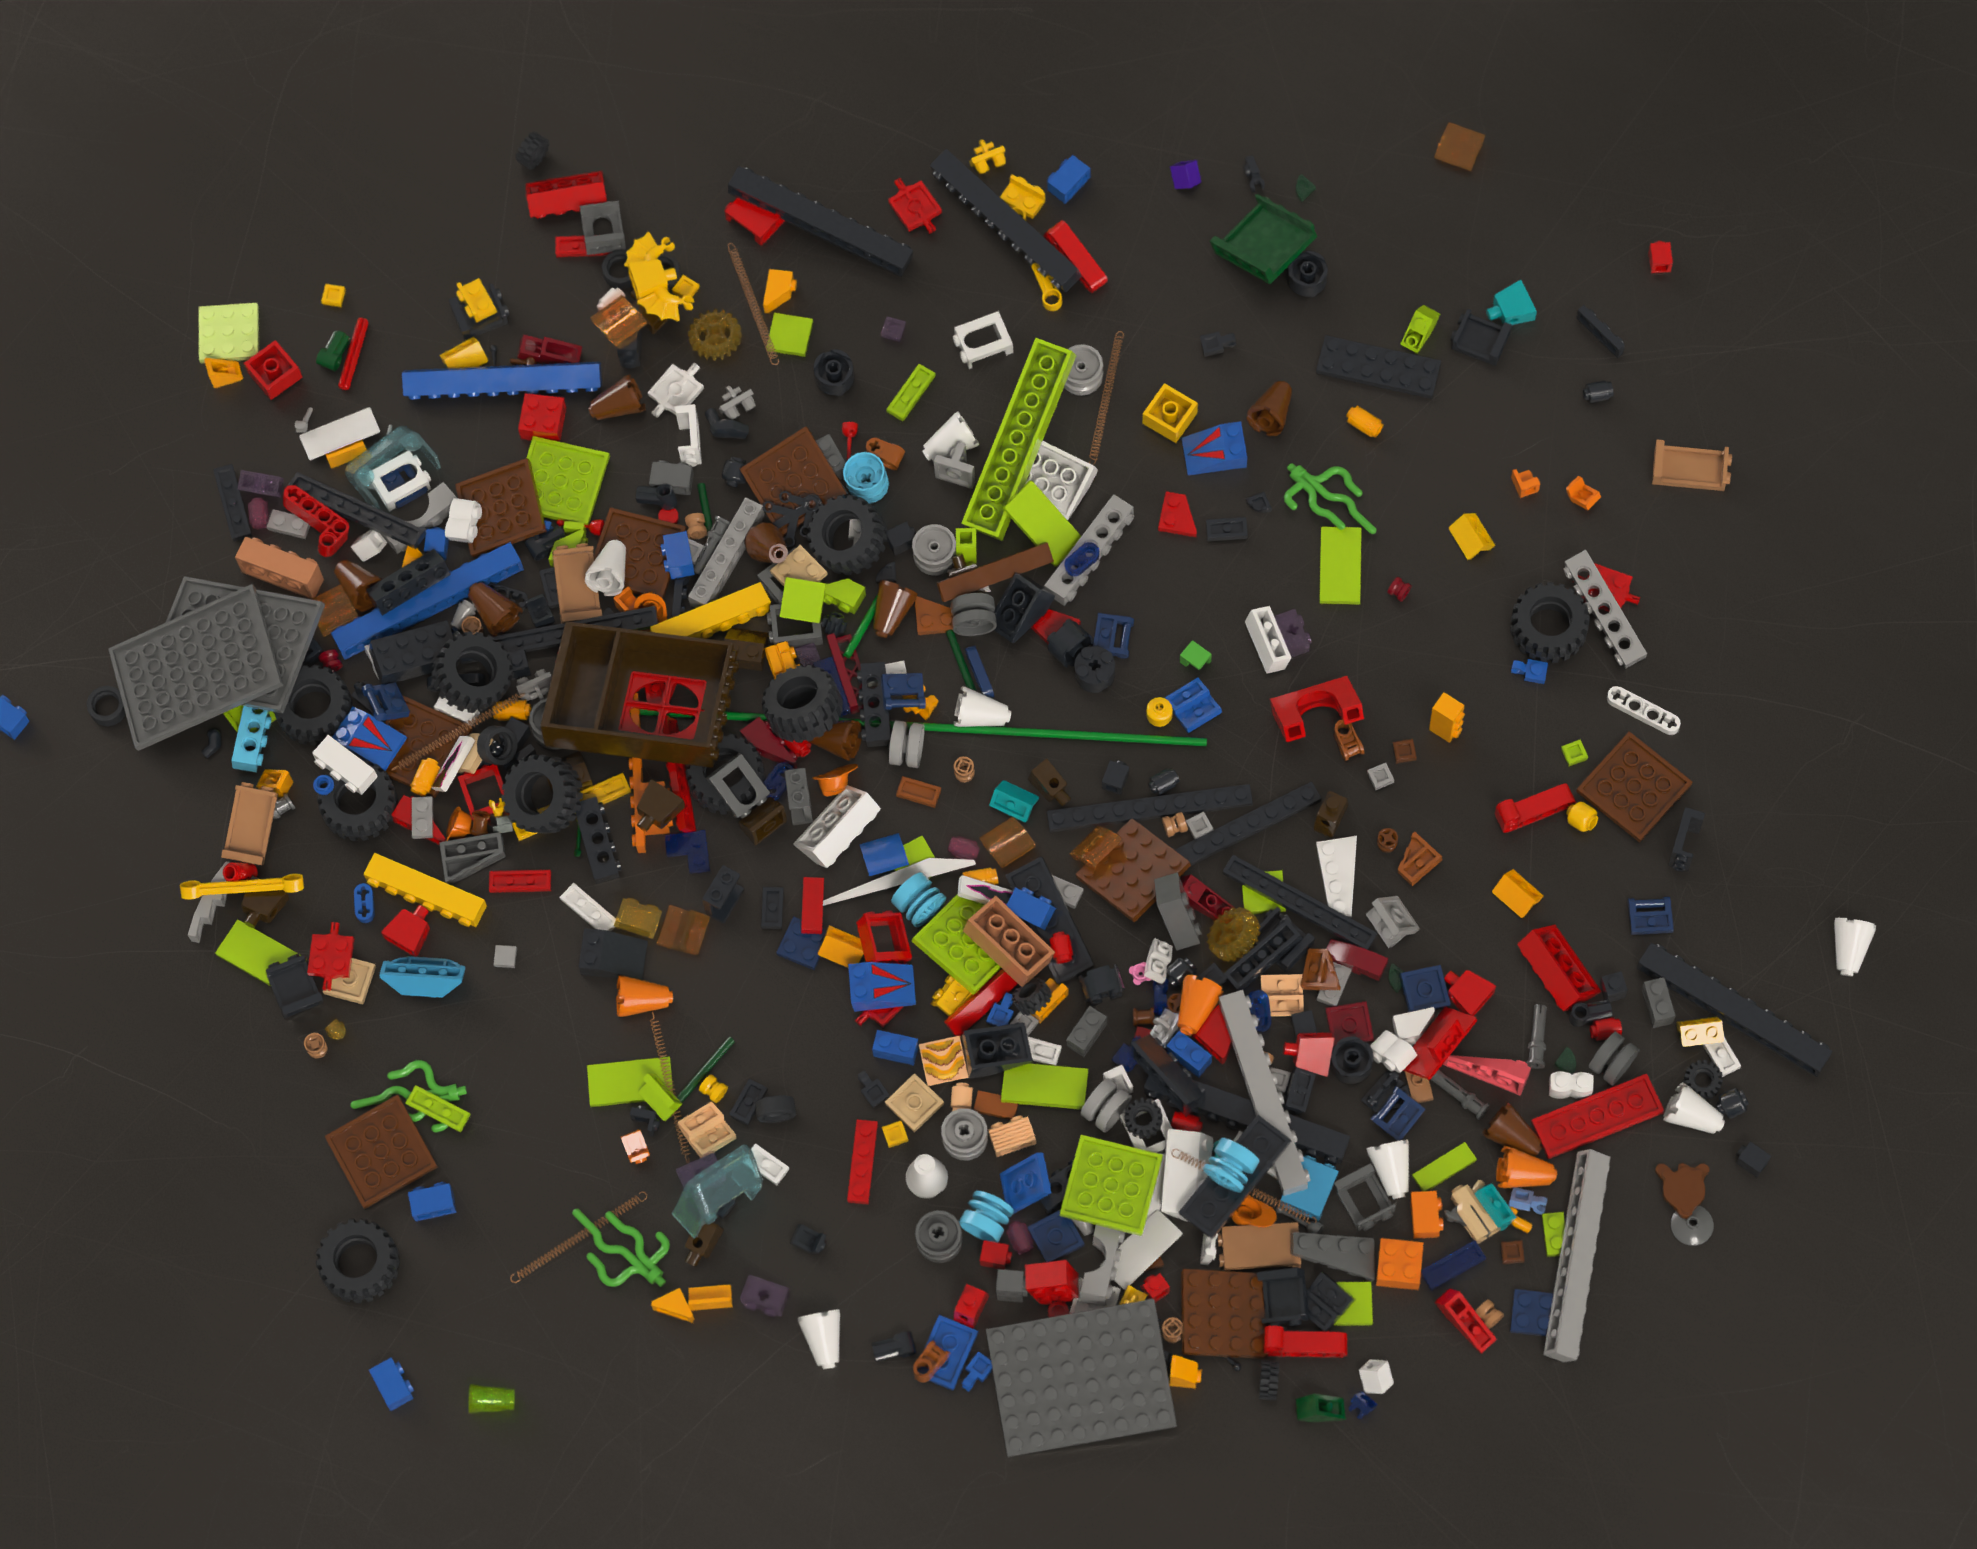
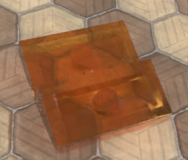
[1434,122,1486,171]
[591,295,647,346]
[310,584,359,637]
[979,817,1036,868]
[1070,826,1123,867]
[656,905,710,955]

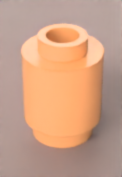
[950,1083,973,1111]

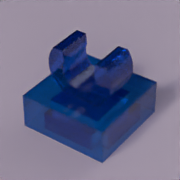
[1349,1391,1378,1419]

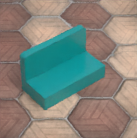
[989,780,1039,823]
[1474,1184,1517,1231]

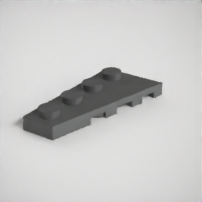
[1291,1232,1375,1282]

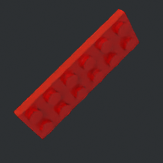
[1531,1074,1664,1159]

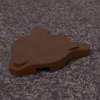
[1655,1163,1709,1219]

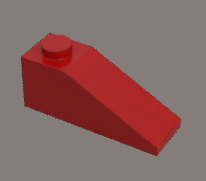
[391,795,446,845]
[1435,1288,1497,1353]

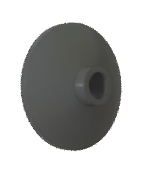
[1671,1205,1714,1246]

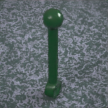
[574,819,581,857]

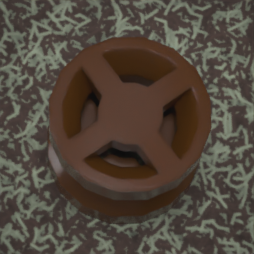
[1377,828,1398,853]
[1167,993,1181,1014]

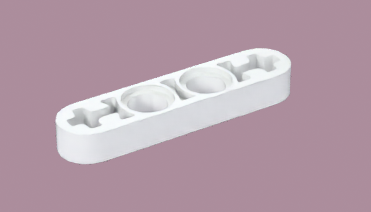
[1607,686,1681,735]

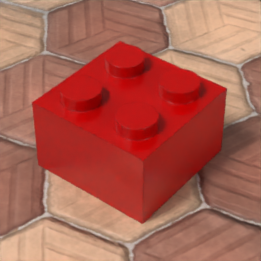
[244,340,302,400]
[518,393,566,442]
[1025,1260,1079,1304]

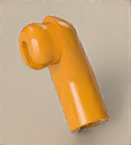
[1509,1206,1532,1233]

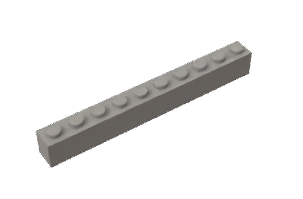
[1219,990,1310,1196]
[1544,1149,1610,1362]

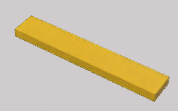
[511,773,631,841]

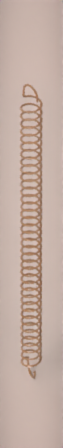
[728,243,779,365]
[1089,331,1124,465]
[391,693,525,770]
[650,1011,691,1163]
[1172,1149,1317,1224]
[510,1192,647,1283]

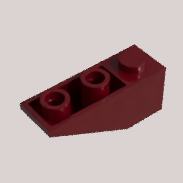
[740,717,798,769]
[1180,875,1238,927]

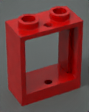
[458,764,510,822]
[856,911,912,964]

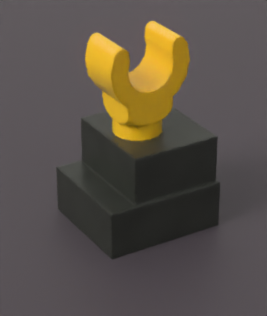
[487,798,513,833]

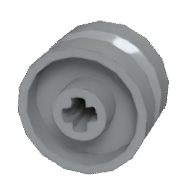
[1064,344,1103,396]
[912,524,956,576]
[889,720,925,768]
[1081,1078,1132,1132]
[941,1109,988,1160]

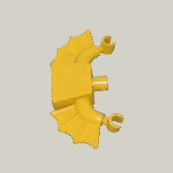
[624,232,694,321]

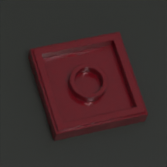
[1325,1001,1374,1049]

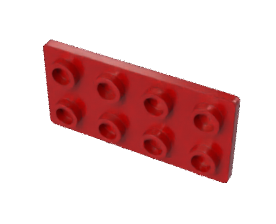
[1403,1007,1477,1080]

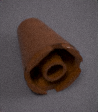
[588,374,646,420]
[1246,381,1292,436]
[745,522,788,563]
[334,560,383,612]
[873,580,918,638]
[468,582,523,636]
[809,720,862,761]
[1482,1102,1542,1157]

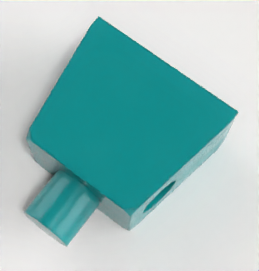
[1486,280,1537,325]

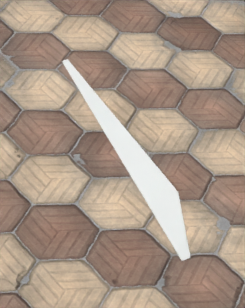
[823,858,976,906]

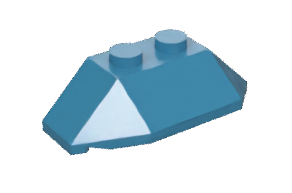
[380,956,465,998]

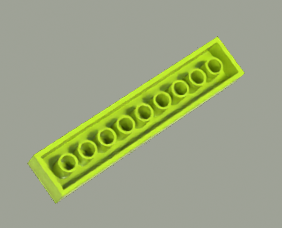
[961,338,1076,541]

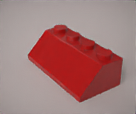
[526,170,607,218]
[1517,924,1601,1011]

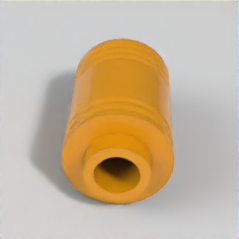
[1346,406,1384,437]
[493,700,531,721]
[410,758,440,797]
[959,867,998,885]

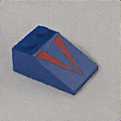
[1182,421,1247,475]
[332,707,407,771]
[848,962,916,1012]

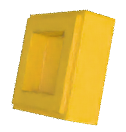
[672,275,700,298]
[321,284,346,307]
[882,1120,909,1148]

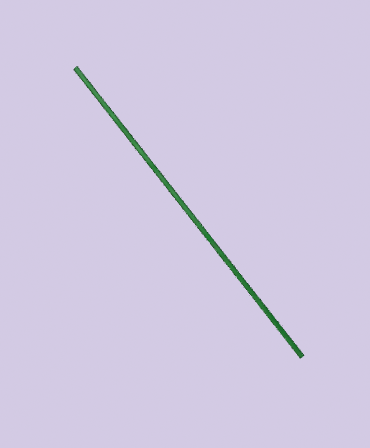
[640,709,1207,746]

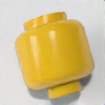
[1146,697,1173,727]
[1566,802,1598,832]

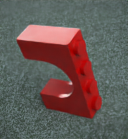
[1270,676,1364,742]

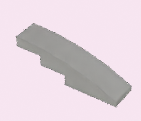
[188,861,230,943]

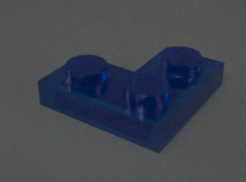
[665,830,710,874]

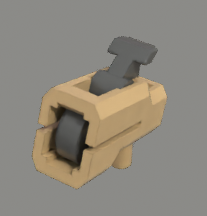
[1444,1180,1501,1245]

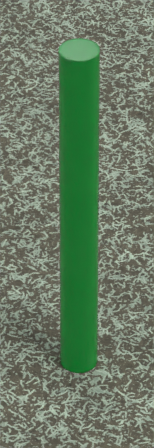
[843,593,878,658]

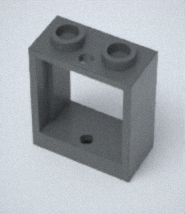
[767,604,823,648]

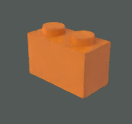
[1410,1191,1443,1239]

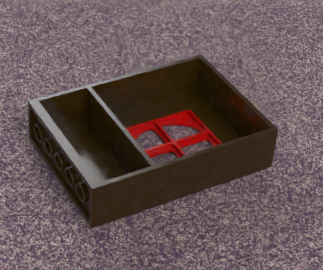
[540,621,739,768]

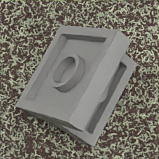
[934,442,975,489]
[1366,896,1420,948]

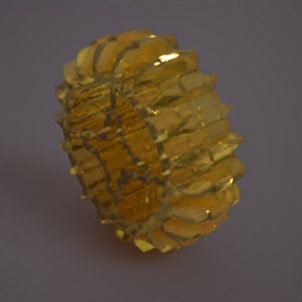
[688,308,742,361]
[1207,907,1261,962]

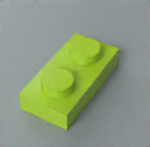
[1542,1212,1565,1257]

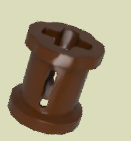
[470,811,490,836]
[1133,1007,1155,1027]

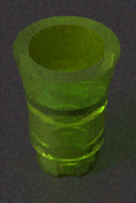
[469,1384,515,1414]

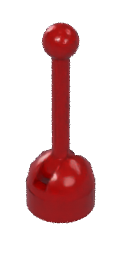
[842,422,858,461]
[556,519,605,536]

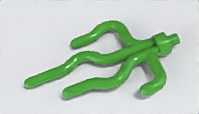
[1284,463,1377,534]
[351,1060,467,1132]
[572,1209,670,1287]

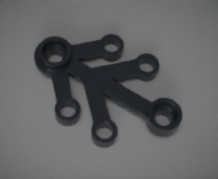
[763,490,822,547]

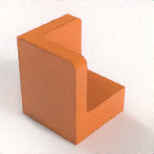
[1511,469,1540,498]
[613,586,637,612]

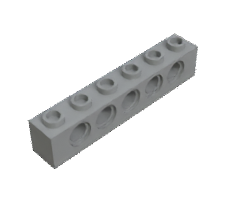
[1044,494,1134,606]
[688,497,765,608]
[1563,550,1647,669]

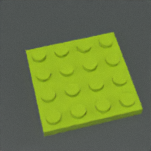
[526,436,610,525]
[912,895,1001,995]
[1060,1135,1163,1236]

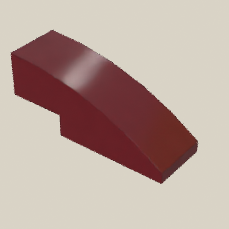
[517,335,582,364]
[1326,939,1388,981]

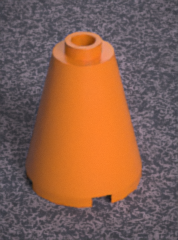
[1177,975,1224,1036]
[616,976,673,1017]
[1496,1146,1557,1188]

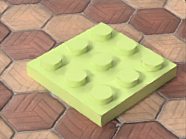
[199,303,259,363]

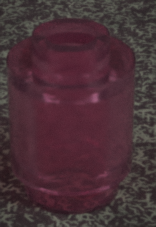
[248,498,269,529]
[948,836,980,860]
[1006,1221,1034,1254]

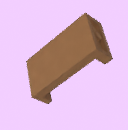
[1652,440,1732,491]
[552,543,602,624]
[221,782,278,865]
[1218,1222,1301,1272]

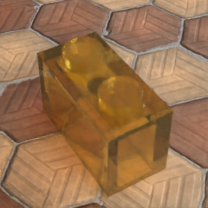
[614,898,662,939]

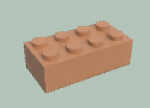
[235,537,324,600]
[963,896,1055,987]

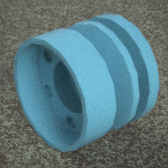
[843,452,889,503]
[891,872,946,928]
[1203,1138,1259,1192]
[959,1190,1014,1243]

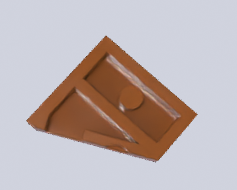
[915,596,954,635]
[1398,832,1442,886]
[1301,949,1341,990]

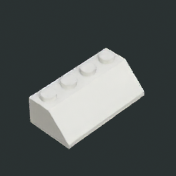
[793,785,881,868]
[1161,1129,1213,1221]

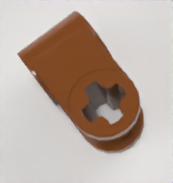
[866,438,905,470]
[1333,720,1364,761]
[913,1340,950,1383]

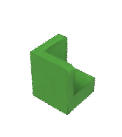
[1180,640,1212,670]

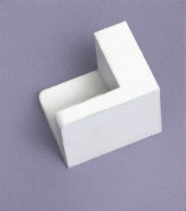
[351,529,387,562]
[1103,1065,1133,1094]
[1359,1360,1393,1394]

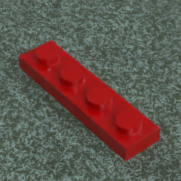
[847,1120,878,1204]

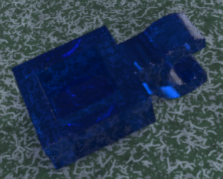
[1153,979,1168,1015]
[1112,1036,1142,1073]

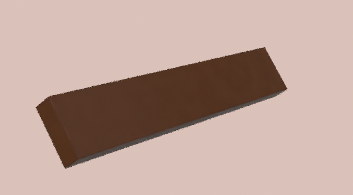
[937,542,1054,602]

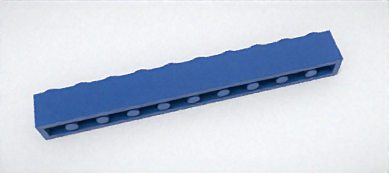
[402,362,602,399]
[331,542,524,660]

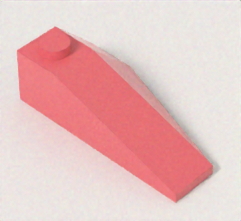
[1442,1055,1531,1096]

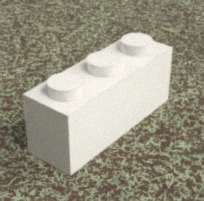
[1245,606,1291,674]
[312,735,377,795]

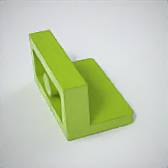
[639,1073,682,1121]

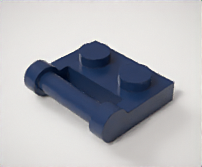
[380,464,428,509]
[1093,613,1134,659]
[881,673,926,710]
[361,682,410,721]
[1628,896,1674,935]
[1370,1086,1426,1141]

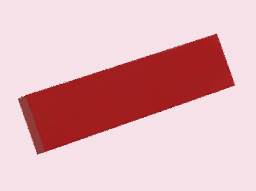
[944,969,1018,1036]

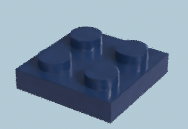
[776,916,827,970]
[1399,965,1451,1012]
[1027,1210,1085,1262]
[1510,1289,1554,1337]

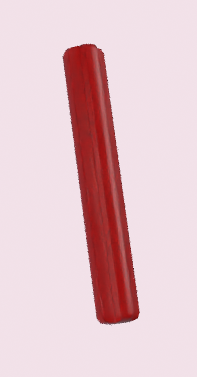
[338,318,368,390]

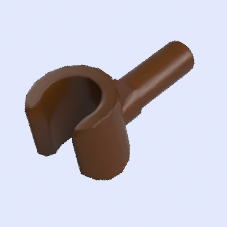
[510,357,537,365]

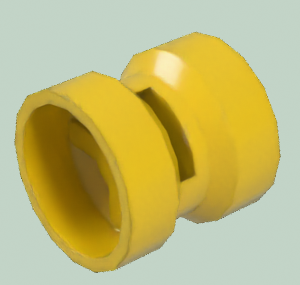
[699,1074,728,1103]

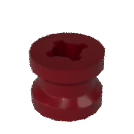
[1387,577,1412,602]
[318,649,343,673]

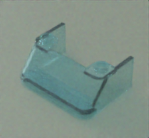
[345,426,441,509]
[672,1144,763,1238]

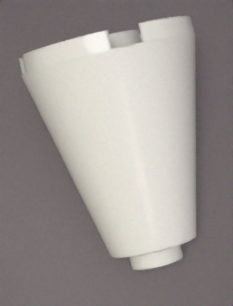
[922,411,980,462]
[585,540,626,596]
[954,686,1011,727]
[1834,918,1876,976]
[1664,1083,1725,1134]
[1367,1140,1409,1199]
[906,1154,948,1198]
[798,1309,840,1369]

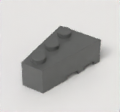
[439,832,506,885]
[1154,872,1202,950]

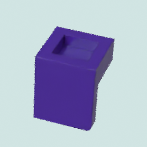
[1170,160,1201,189]

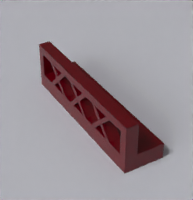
[827,633,874,714]

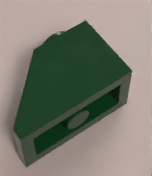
[1296,1394,1346,1422]

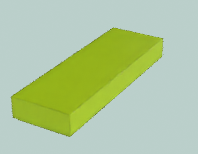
[886,364,936,421]
[405,1085,471,1133]
[1412,1142,1477,1192]

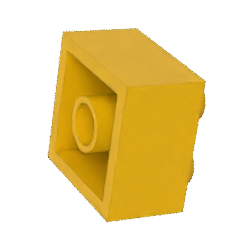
[1143,383,1198,443]

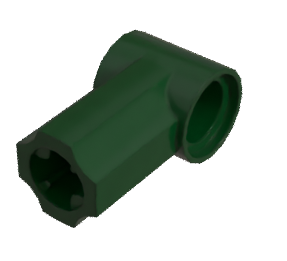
[316,330,350,371]

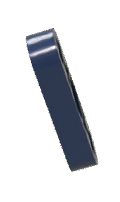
[965,645,995,698]

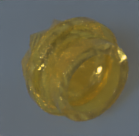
[324,1018,346,1040]

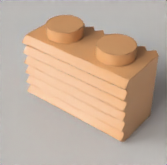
[988,1116,1036,1157]

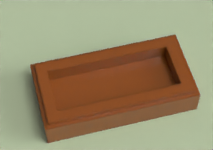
[896,776,941,808]
[974,1090,1018,1120]

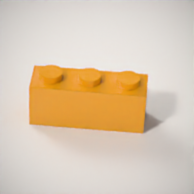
[1429,692,1465,743]

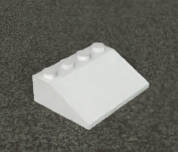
[1025,441,1098,520]

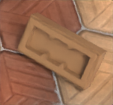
[1404,1071,1433,1103]

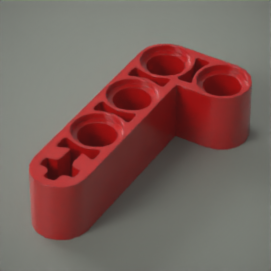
[1043,220,1108,293]
[283,485,349,557]
[1495,783,1576,833]
[1264,1326,1347,1357]

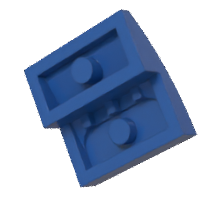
[1165,678,1222,733]
[859,833,909,876]

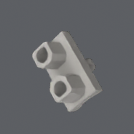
[719,385,756,420]
[516,669,552,701]
[1150,1008,1180,1049]

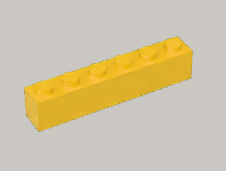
[650,582,771,639]
[364,853,487,927]

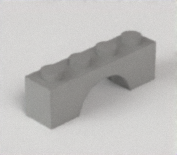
[382,482,458,554]
[1080,1225,1125,1306]

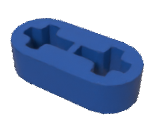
[354,883,375,923]

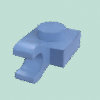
[1509,1187,1548,1214]

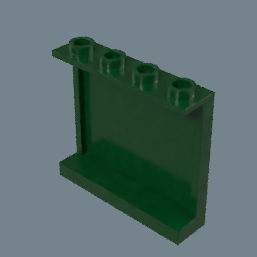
[1210,194,1317,284]

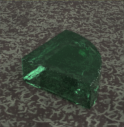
[1296,174,1316,201]
[1388,963,1405,993]
[1555,1047,1576,1075]

